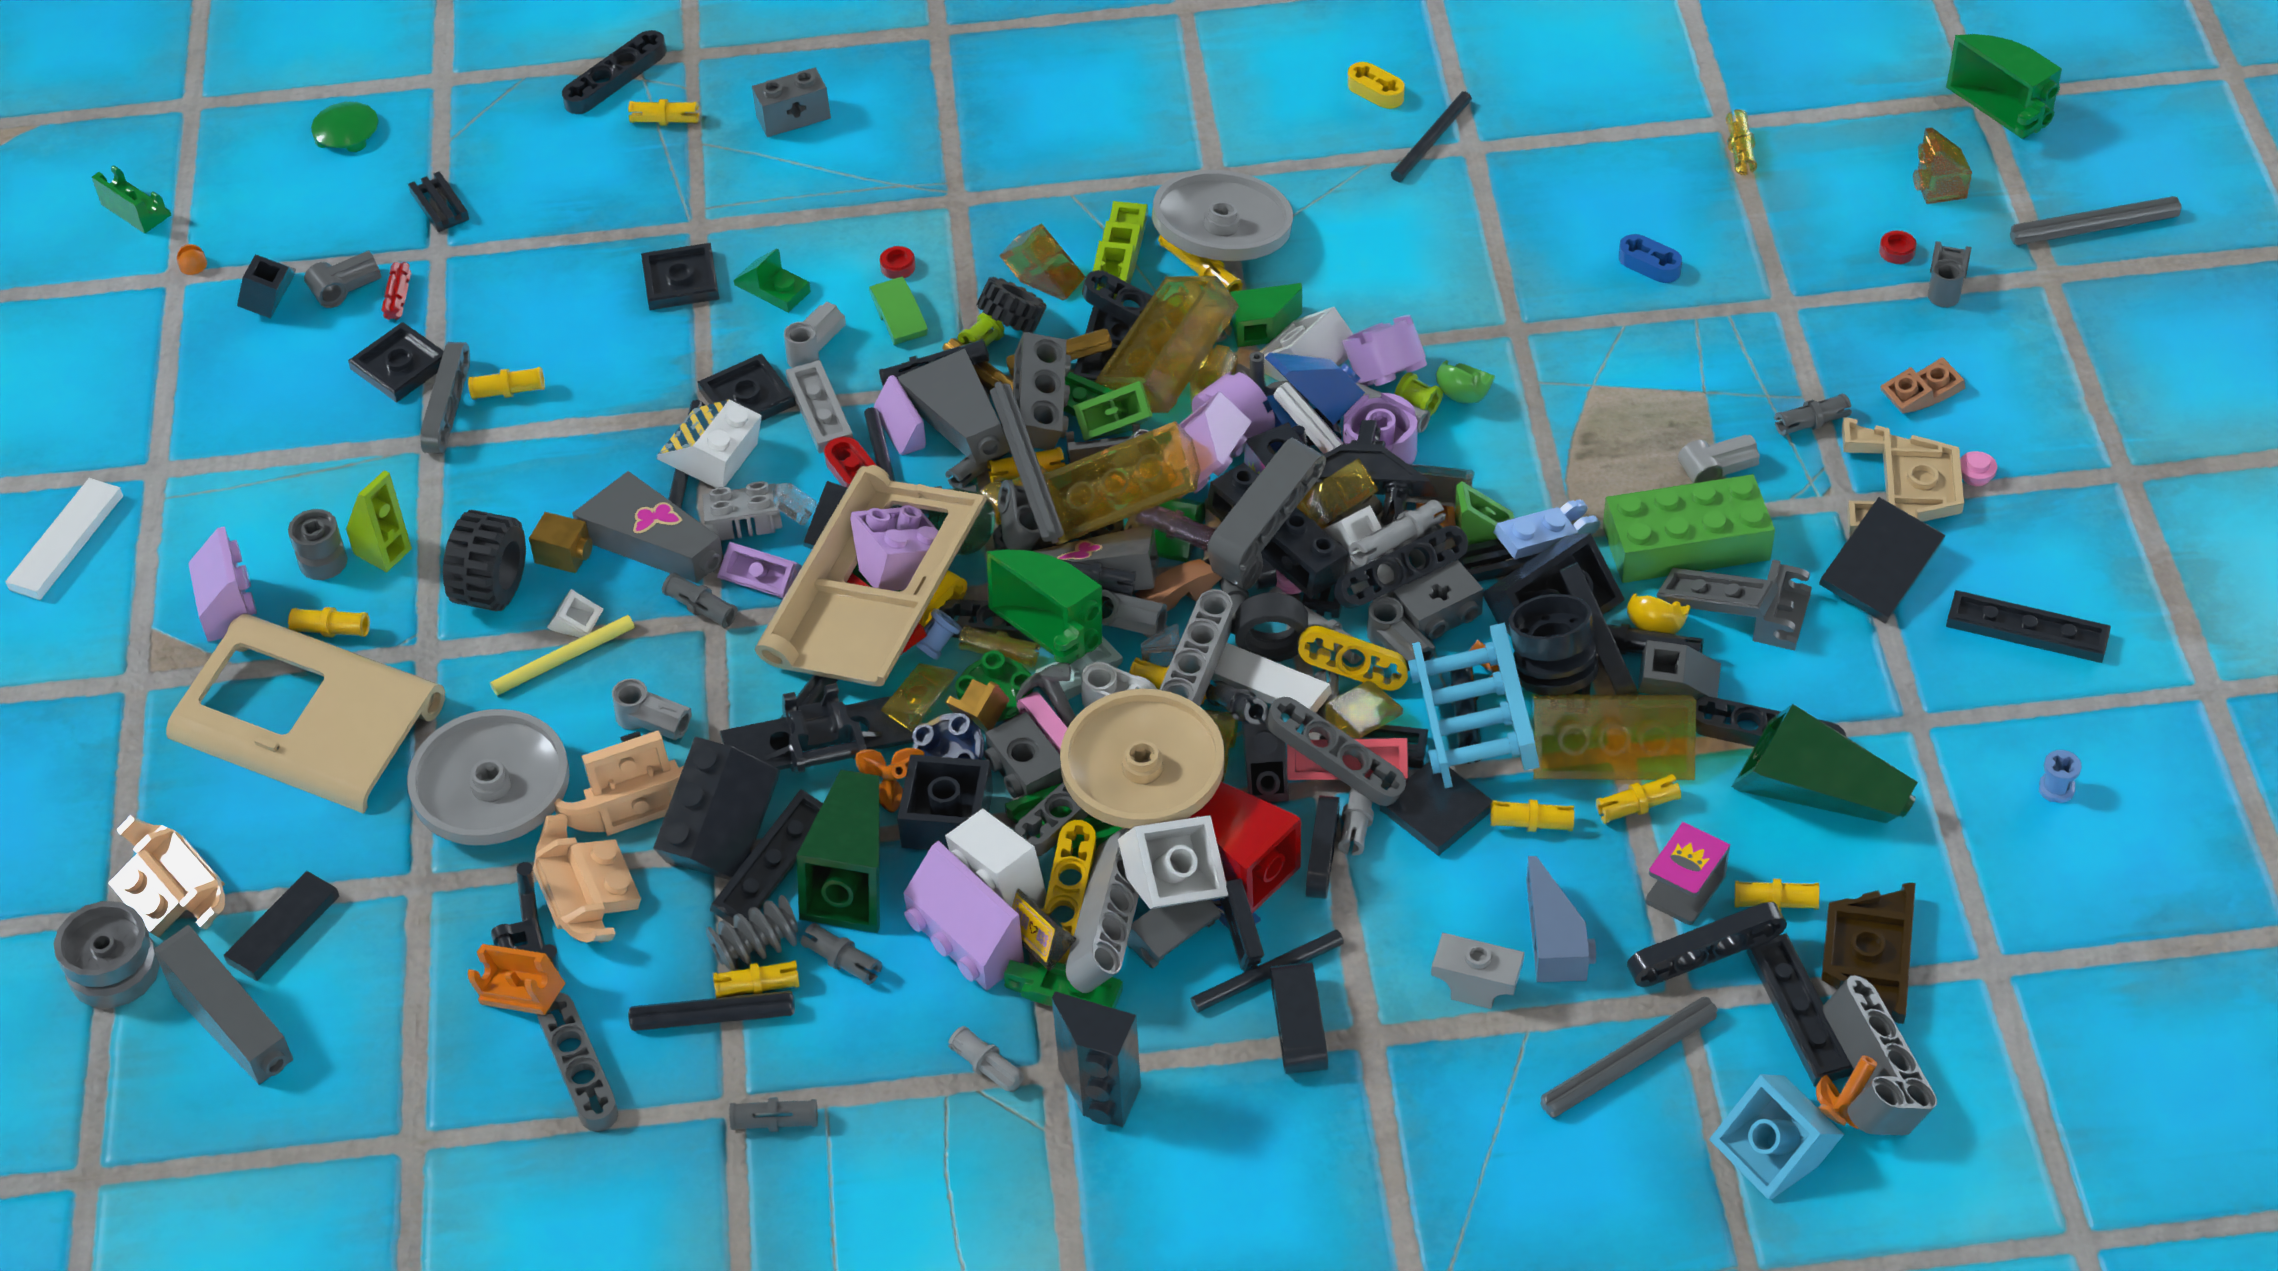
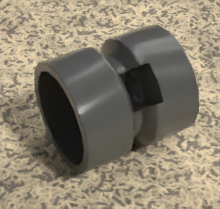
[288,509,348,580]

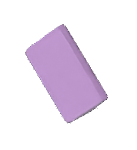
[874,375,926,455]
[717,542,802,598]

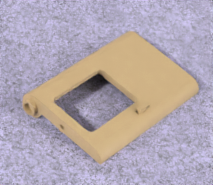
[755,465,986,686]
[166,614,445,814]

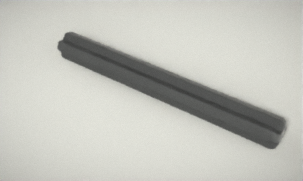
[2010,196,2182,245]
[1540,997,1718,1117]

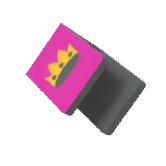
[1645,822,1731,925]

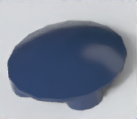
[912,713,984,760]

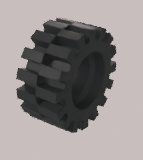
[976,277,1047,333]

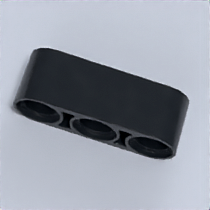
[1270,962,1328,1074]

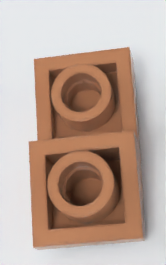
[1880,357,1965,413]
[1135,559,1222,611]

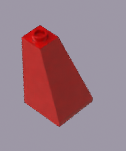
[1186,782,1301,913]

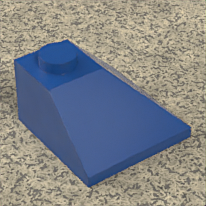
[1265,352,1365,425]

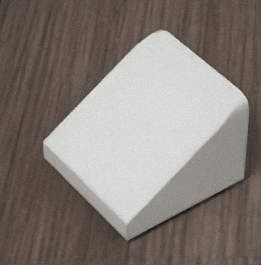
[547,589,603,638]

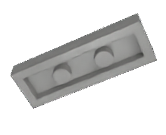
[786,360,853,453]

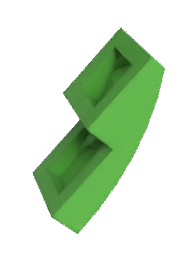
[869,276,928,345]

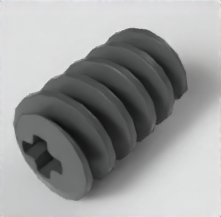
[706,895,798,971]

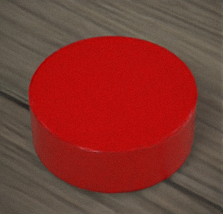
[1879,230,1917,264]
[880,246,916,279]

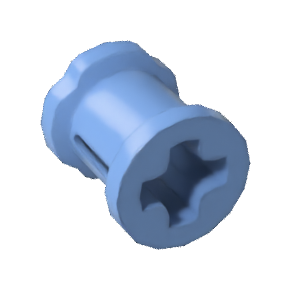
[915,608,962,660]
[2039,750,2082,803]

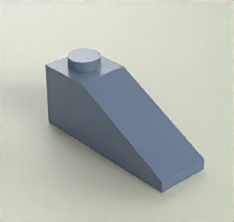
[1526,856,1596,982]

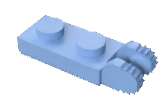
[1493,499,1601,559]

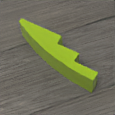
[1093,201,1148,304]

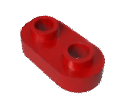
[824,437,877,488]

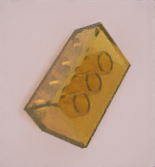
[1095,276,1239,413]
[1043,421,1201,545]
[1531,694,1696,780]

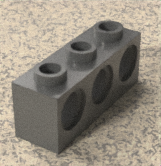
[1013,332,1071,450]

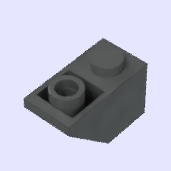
[1638,640,1721,700]

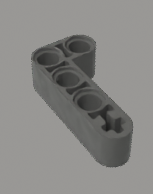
[1208,438,1326,590]
[1823,975,1937,1135]

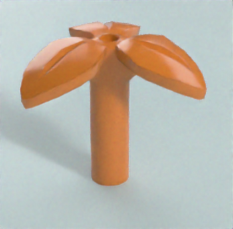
[855,748,924,813]
[1816,1055,1877,1129]

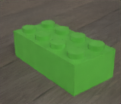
[1603,474,1775,583]

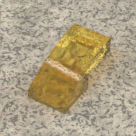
[1297,458,1379,527]

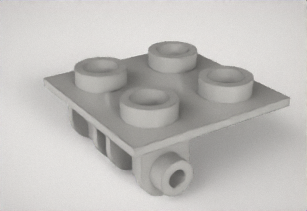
[702,481,782,541]

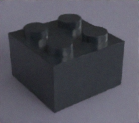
[897,754,993,850]

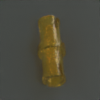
[1725,109,1757,175]
[959,625,1040,667]

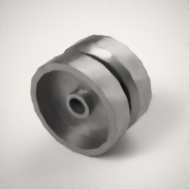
[54,901,160,1008]

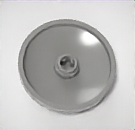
[1152,170,1293,261]
[407,709,570,845]

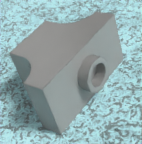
[1431,932,1524,1009]

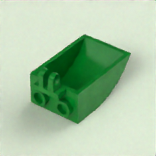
[1946,34,2062,139]
[987,549,1102,664]

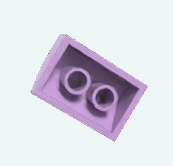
[904,841,1024,991]

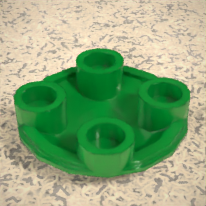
[311,102,378,152]
[955,650,1034,722]

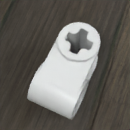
[1082,662,1157,708]

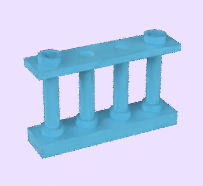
[1408,623,1540,788]

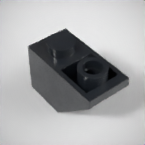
[237,254,296,319]
[1242,716,1289,802]

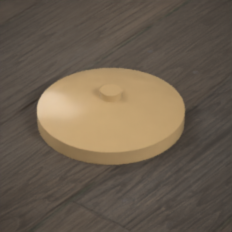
[1060,689,1224,829]

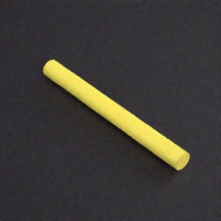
[490,615,635,696]

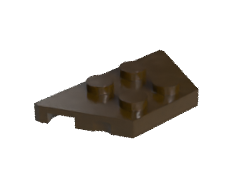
[1821,882,1916,1024]

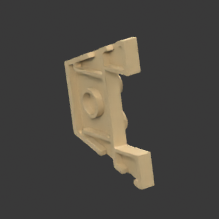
[1842,418,1964,536]

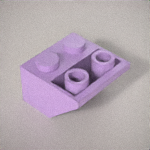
[1162,391,1252,499]
[850,505,938,591]
[188,526,257,642]

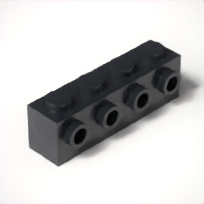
[1206,462,1349,599]

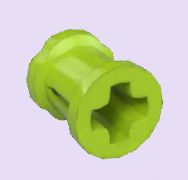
[957,312,1005,347]
[1395,372,1443,416]

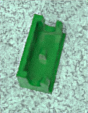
[92,165,171,234]

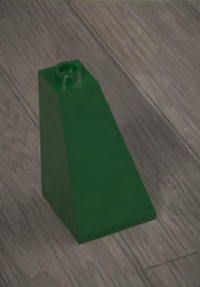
[1731,704,1918,823]
[797,770,880,933]

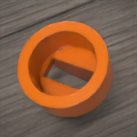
[177,244,207,275]

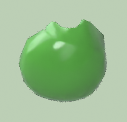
[1435,360,1495,404]

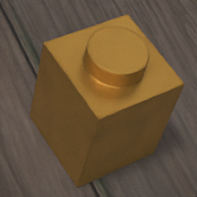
[529,512,593,574]

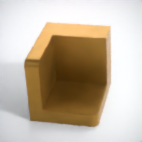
[945,679,1009,732]

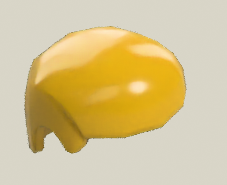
[1627,594,1691,634]

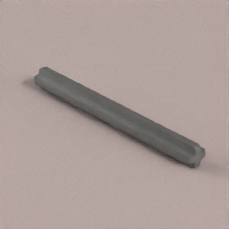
[990,381,1064,544]

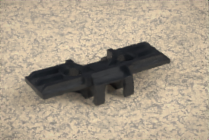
[720,683,915,773]

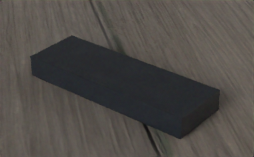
[223,871,339,981]

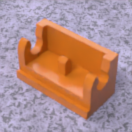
[468,944,566,1015]

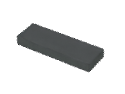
[1656,568,1779,618]

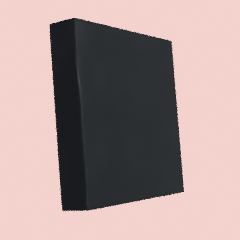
[641,243,720,310]
[348,322,444,403]
[697,353,796,421]
[1380,761,1492,856]

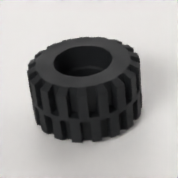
[443,510,526,612]

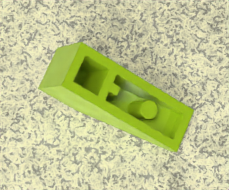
[346,470,412,572]

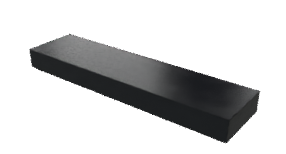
[1946,590,2111,663]
[710,789,823,926]
[1746,933,1854,1086]

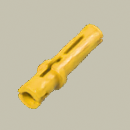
[1158,235,1243,299]

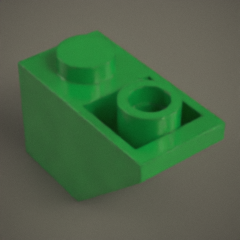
[1230,283,1302,347]

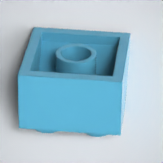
[1709,1074,1844,1199]

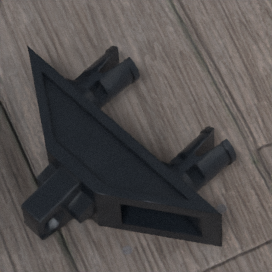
[1307,420,1439,525]

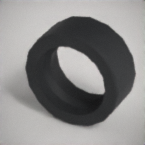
[1235,593,1308,662]

